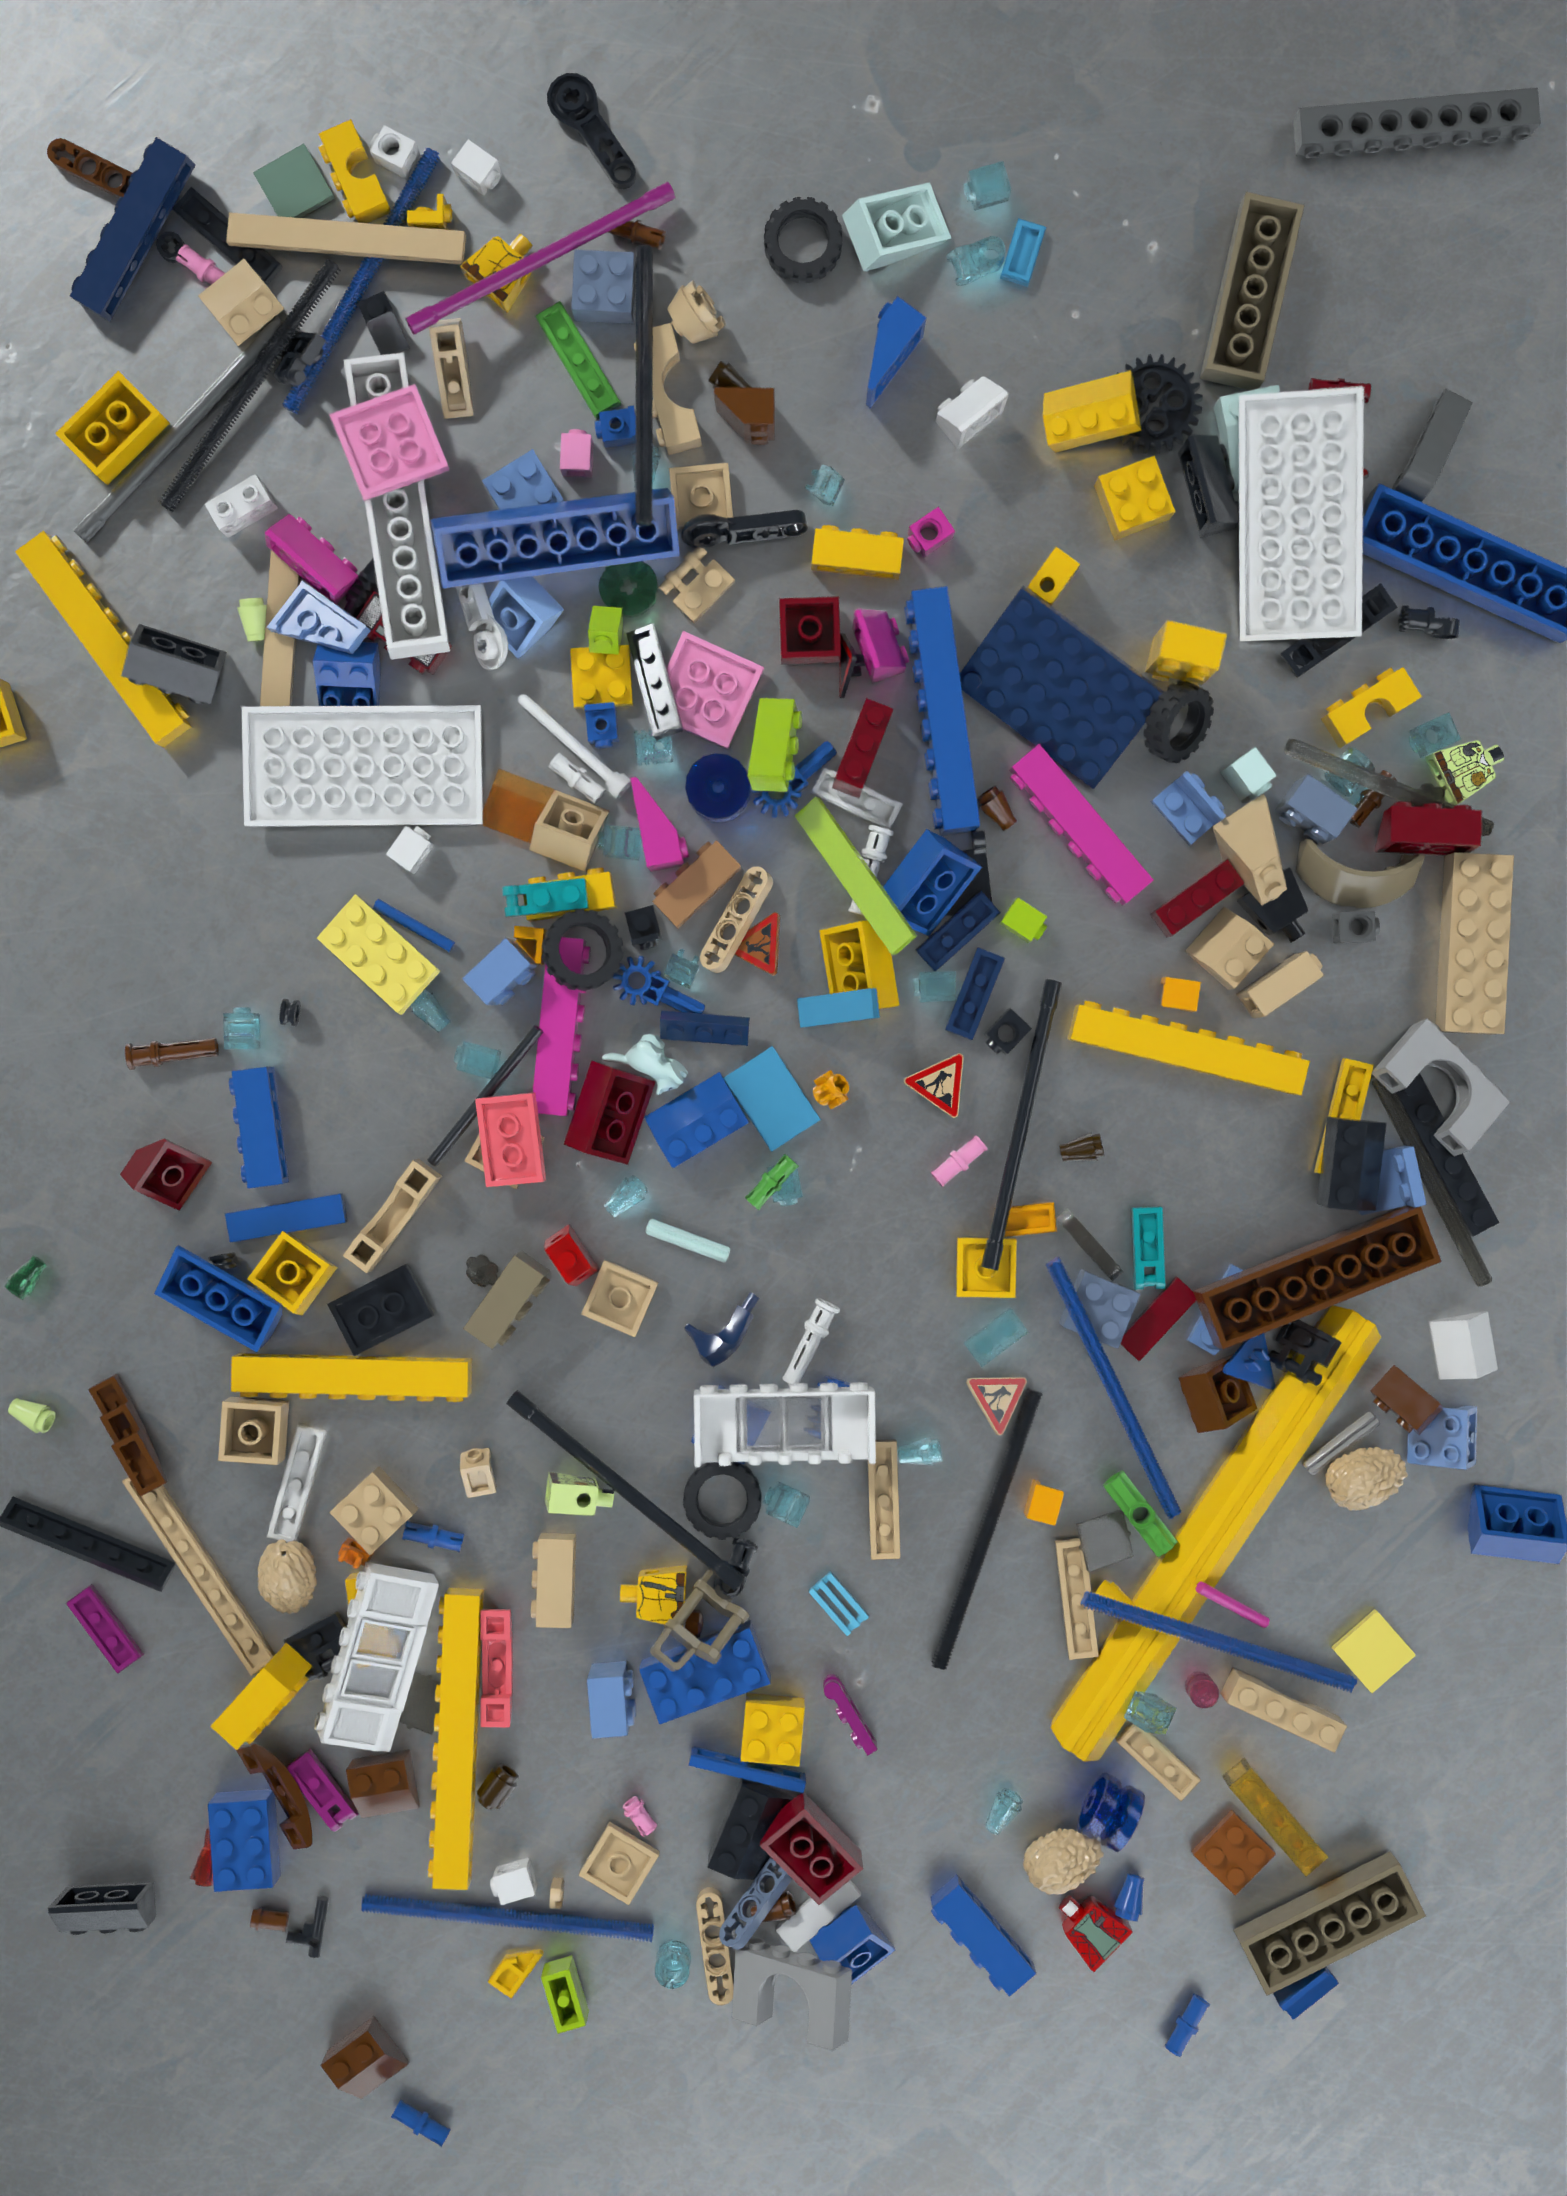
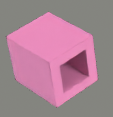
[560,429,594,478]

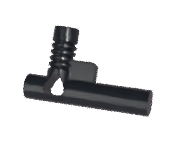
[286,1896,329,1958]

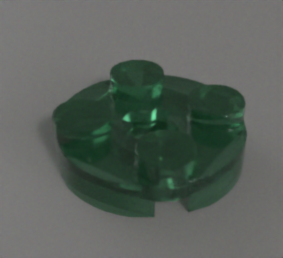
[599,561,658,618]

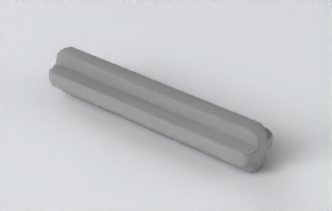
[1303,1412,1380,1475]

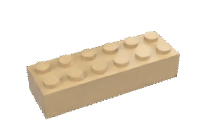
[1435,852,1514,1035]

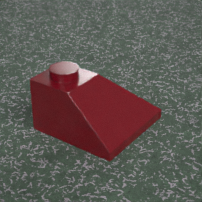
[120,1138,212,1211]

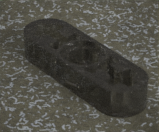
[1056,1208,1124,1282]

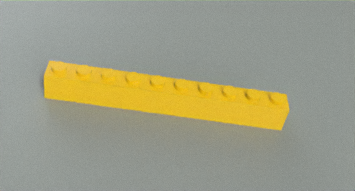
[428,1588,484,1890]

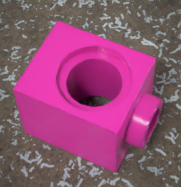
[907,506,955,558]

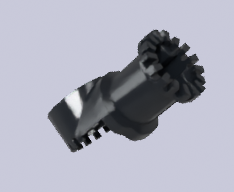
[1398,605,1460,639]
[714,1537,758,1600]

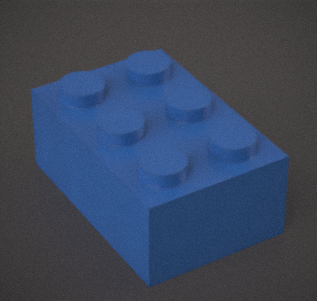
[208,1789,281,1892]

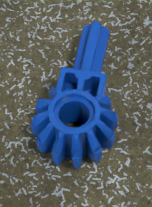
[751,741,837,818]
[612,956,705,1014]

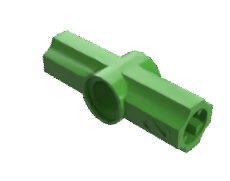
[1103,1470,1178,1557]

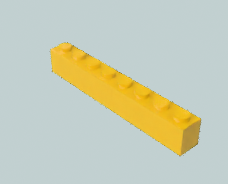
[15,530,192,748]
[1067,1000,1310,1096]
[231,1353,472,1402]

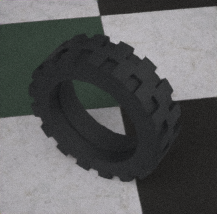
[764,197,843,283]
[1143,680,1214,763]
[542,909,624,991]
[683,1462,762,1540]

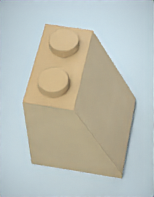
[1213,794,1287,905]

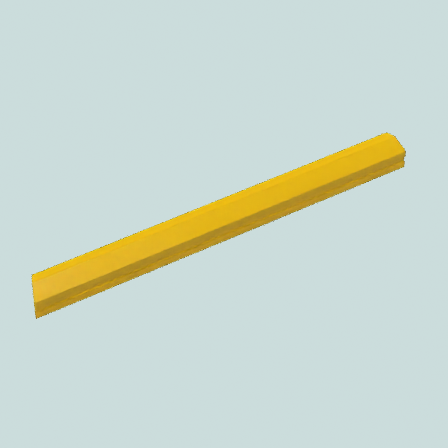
[1051,1305,1381,1762]

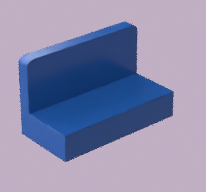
[1273,1967,1339,2020]

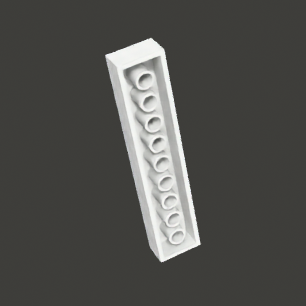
[344,353,450,660]

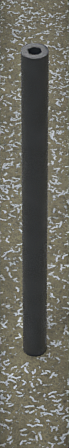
[427,1025,543,1167]

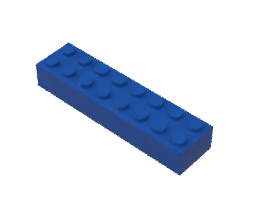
[1362,483,1567,643]
[431,488,680,588]
[904,586,980,836]

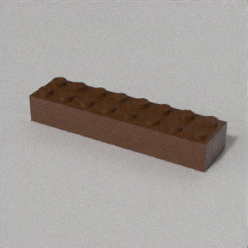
[1193,1206,1442,1349]

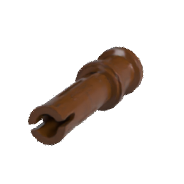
[125,1037,219,1070]

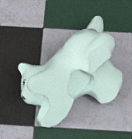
[602,1034,688,1095]

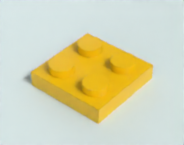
[570,645,633,709]
[956,1237,1017,1298]

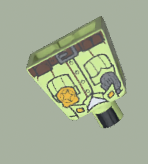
[1425,740,1504,808]
[545,1472,614,1516]

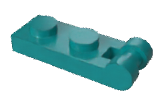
[502,878,589,917]
[1131,1206,1165,1290]

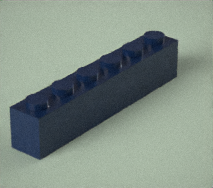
[70,137,196,322]

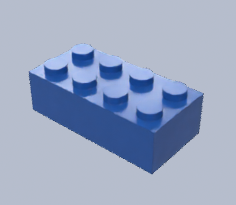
[639,1620,771,1725]

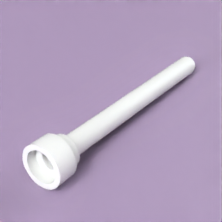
[518,694,631,799]

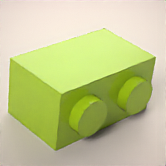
[541,1955,589,2034]

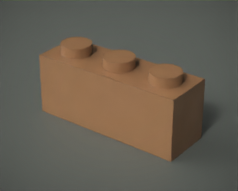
[652,840,742,929]

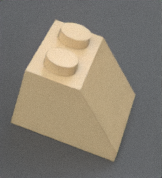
[198,259,284,346]
[529,790,610,871]
[1185,907,1274,990]

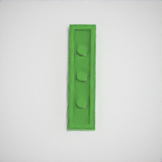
[535,301,621,420]

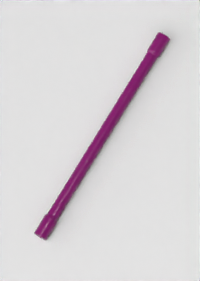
[405,181,675,335]

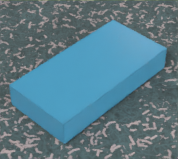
[1000,218,1046,287]

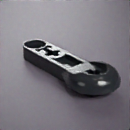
[547,73,636,189]
[681,510,808,548]

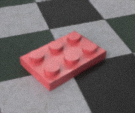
[475,1092,546,1187]

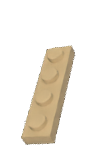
[868,1440,900,1560]
[1055,1537,1099,1660]

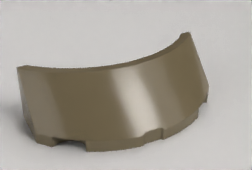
[1295,839,1425,909]

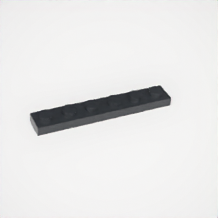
[1394,1073,1500,1237]
[0,1496,175,1592]

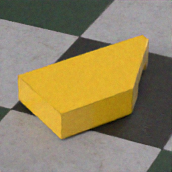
[488,1949,544,1999]

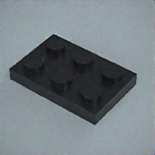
[327,1263,434,1356]

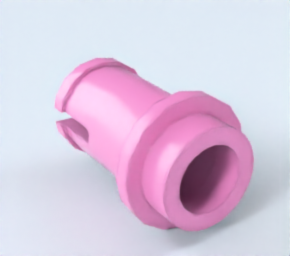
[623,1796,657,1837]

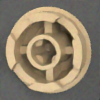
[668,280,726,344]

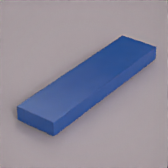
[225,1193,347,1243]
[689,1746,806,1793]

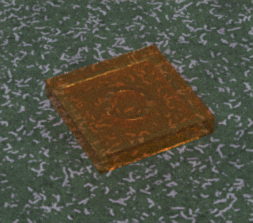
[482,769,554,844]

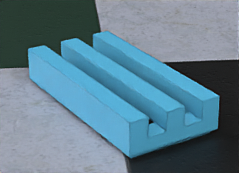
[809,1571,869,1636]

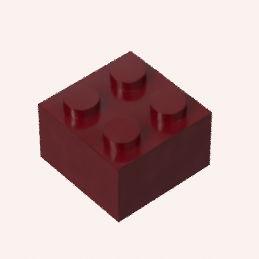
[779,596,841,665]

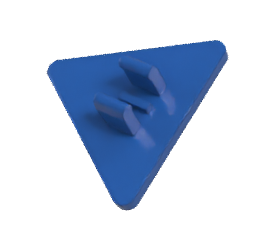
[1223,1333,1275,1390]

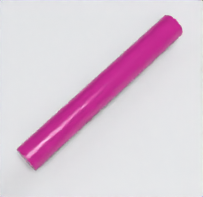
[1196,1582,1270,1628]

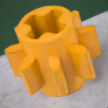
[813,1070,849,1109]

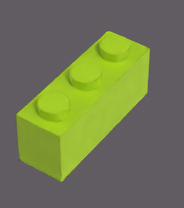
[748,698,802,792]

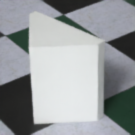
[1428,1311,1498,1380]

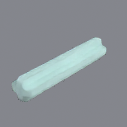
[646,1219,730,1262]

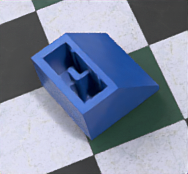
[313,642,381,706]

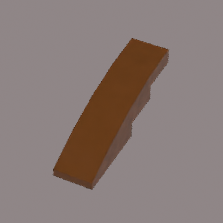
[88,1373,167,1497]

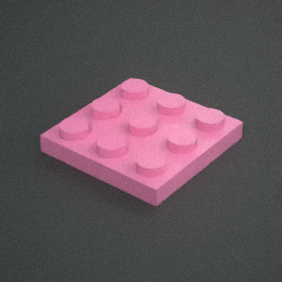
[330,384,449,501]
[667,631,764,750]

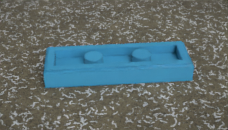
[797,988,880,1028]

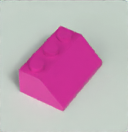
[265,514,358,605]

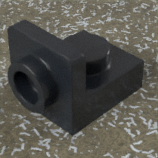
[625,905,663,951]

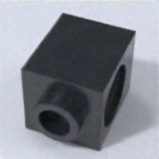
[984,1008,1032,1054]

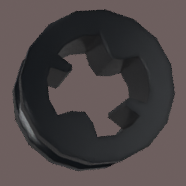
[156,231,185,263]
[279,999,301,1026]
[208,1252,237,1270]

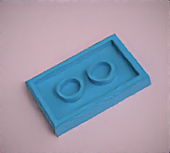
[724,1046,821,1152]

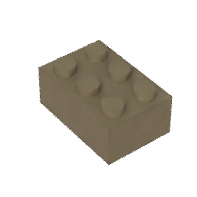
[463,1251,550,1349]

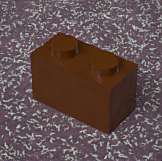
[1370,1365,1443,1435]

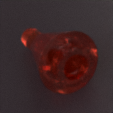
[190,1828,213,1887]

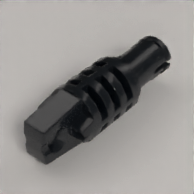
[343,557,379,618]

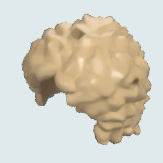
[1325,1447,1408,1511]
[257,1539,317,1614]
[1023,1828,1104,1895]

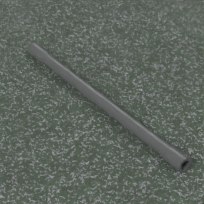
[73,316,284,543]

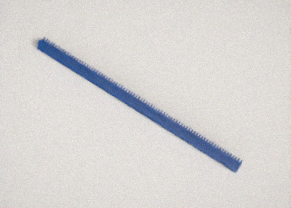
[282,147,440,414]
[1045,1257,1181,1519]
[1081,1591,1357,1693]
[361,1894,654,1943]

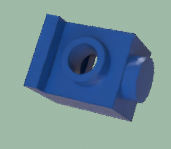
[594,406,636,448]
[584,702,619,748]

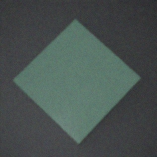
[253,143,335,218]

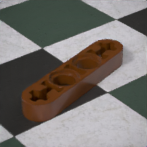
[47,138,132,198]

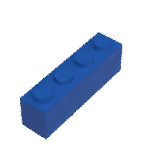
[229,1067,289,1189]
[931,1875,1036,1997]

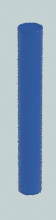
[373,899,455,952]

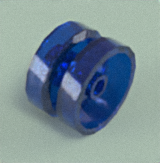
[685,753,751,823]
[1077,1773,1145,1852]

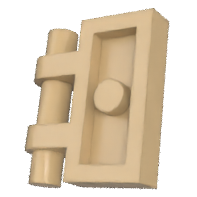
[658,547,735,624]

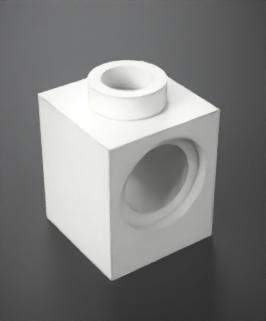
[370,125,420,180]
[451,139,501,195]
[386,826,435,874]
[490,1857,538,1905]

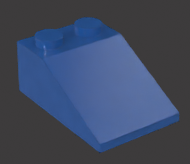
[866,296,926,408]

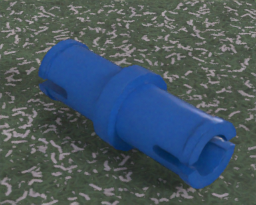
[402,1521,464,1553]
[1165,1994,1210,2057]
[391,2100,451,2147]

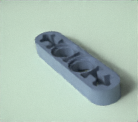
[719,1857,792,1950]

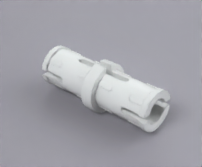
[548,753,606,804]

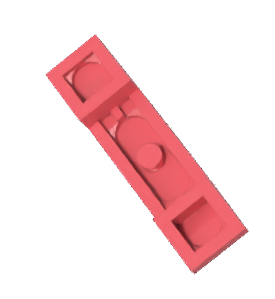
[480,1609,513,1728]

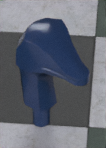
[684,1292,760,1367]

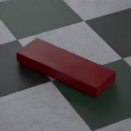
[1120,1276,1196,1362]

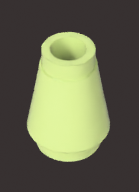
[237,598,267,642]
[8,1398,56,1433]

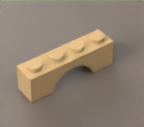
[633,323,702,455]
[343,1159,442,1273]
[1220,1667,1347,1753]

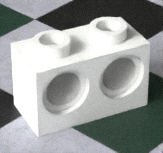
[204,474,279,538]

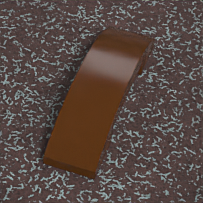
[236,1743,312,1850]

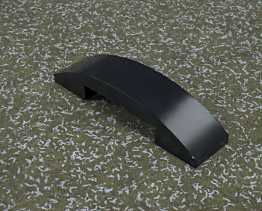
[1281,583,1398,678]

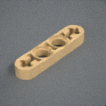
[700,866,773,973]
[696,1887,734,2005]

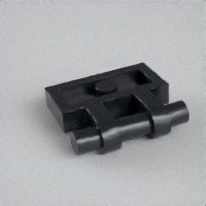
[274,332,326,386]
[1268,1319,1342,1386]
[283,1611,346,1683]

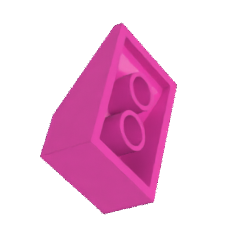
[852,609,909,684]
[630,777,689,872]

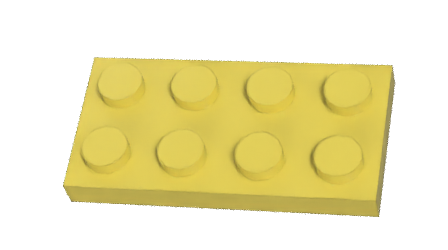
[317,894,440,1015]

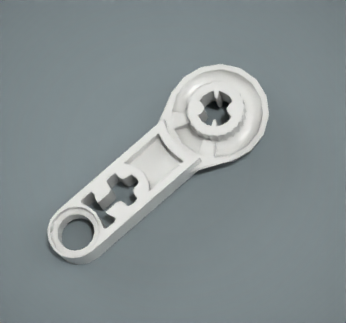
[456,583,508,670]

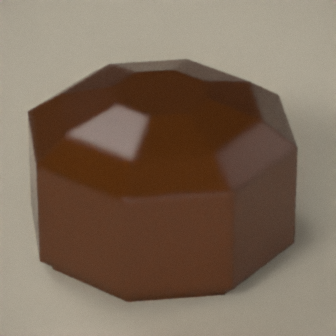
[685,1610,704,1639]

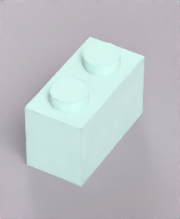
[1220,747,1277,801]

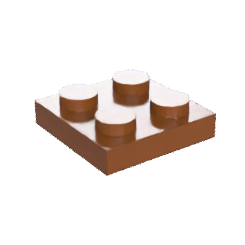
[1191,1810,1276,1896]

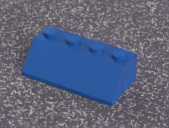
[154,1245,282,1352]

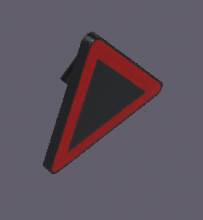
[839,633,865,698]

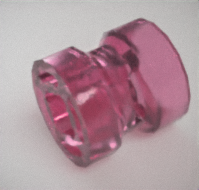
[1185,1672,1219,1708]

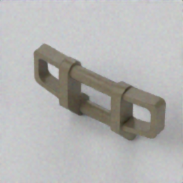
[650,1568,749,1672]

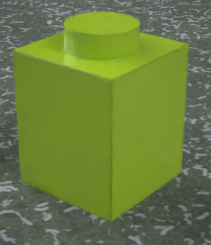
[588,606,623,655]
[999,897,1047,943]

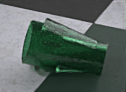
[4,1255,48,1300]

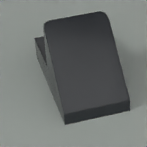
[357,291,410,355]

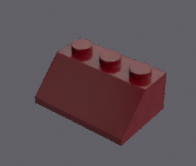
[1375,802,1482,856]
[564,1060,656,1165]
[760,1792,863,1905]

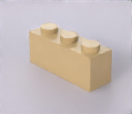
[531,1533,576,1628]

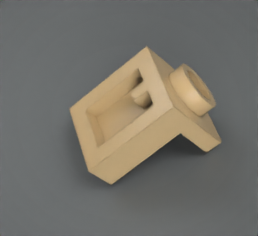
[460,1448,497,1498]

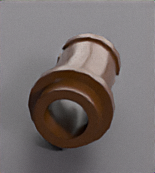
[250,1907,289,1932]

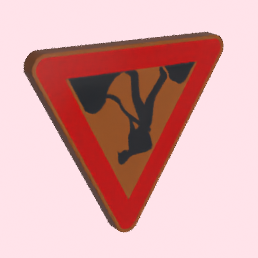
[726,912,780,976]

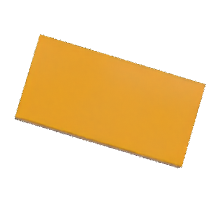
[1004,1202,1057,1237]

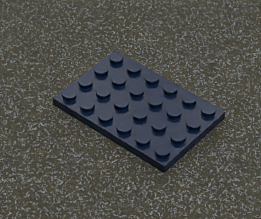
[959,585,1163,789]

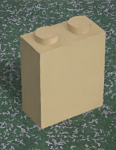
[1236,951,1324,1018]

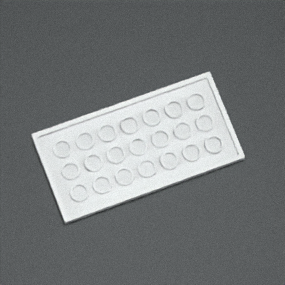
[1239,387,1364,641]
[242,705,484,827]

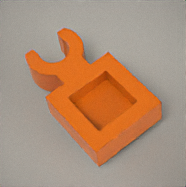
[338,1537,374,1569]

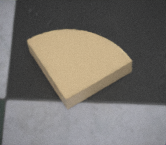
[549,1877,565,1909]

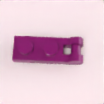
[823,1674,878,1756]
[286,1749,359,1832]

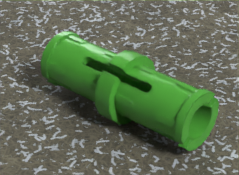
[745,1154,799,1210]

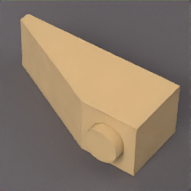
[429,318,474,419]

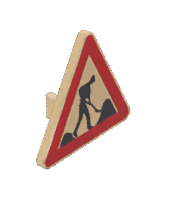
[904,1053,964,1118]
[966,1377,1027,1435]

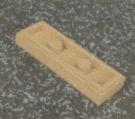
[1116,1718,1201,1801]

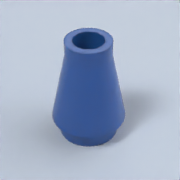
[1114,1873,1144,1921]

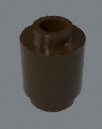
[477,1763,519,1810]

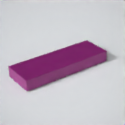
[66,1584,144,1674]

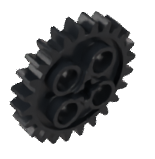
[1116,354,1203,454]

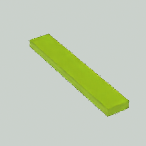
[795,797,917,955]

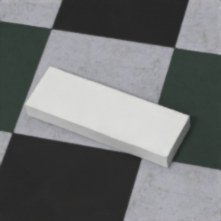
[810,766,903,830]
[775,1880,861,1952]

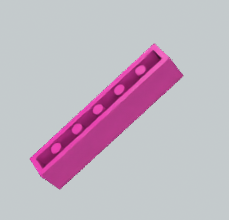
[1009,744,1154,905]
[533,937,591,1116]

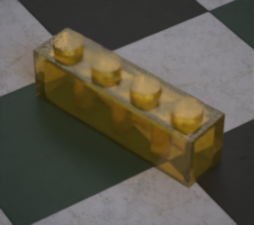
[1222,1757,1328,1877]

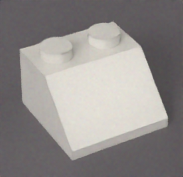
[935,376,1009,449]

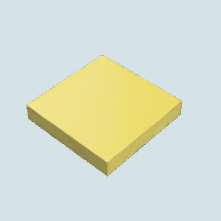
[1331,1609,1416,1693]

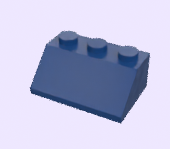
[883,829,982,936]
[644,1072,749,1168]
[1467,1485,1567,1564]

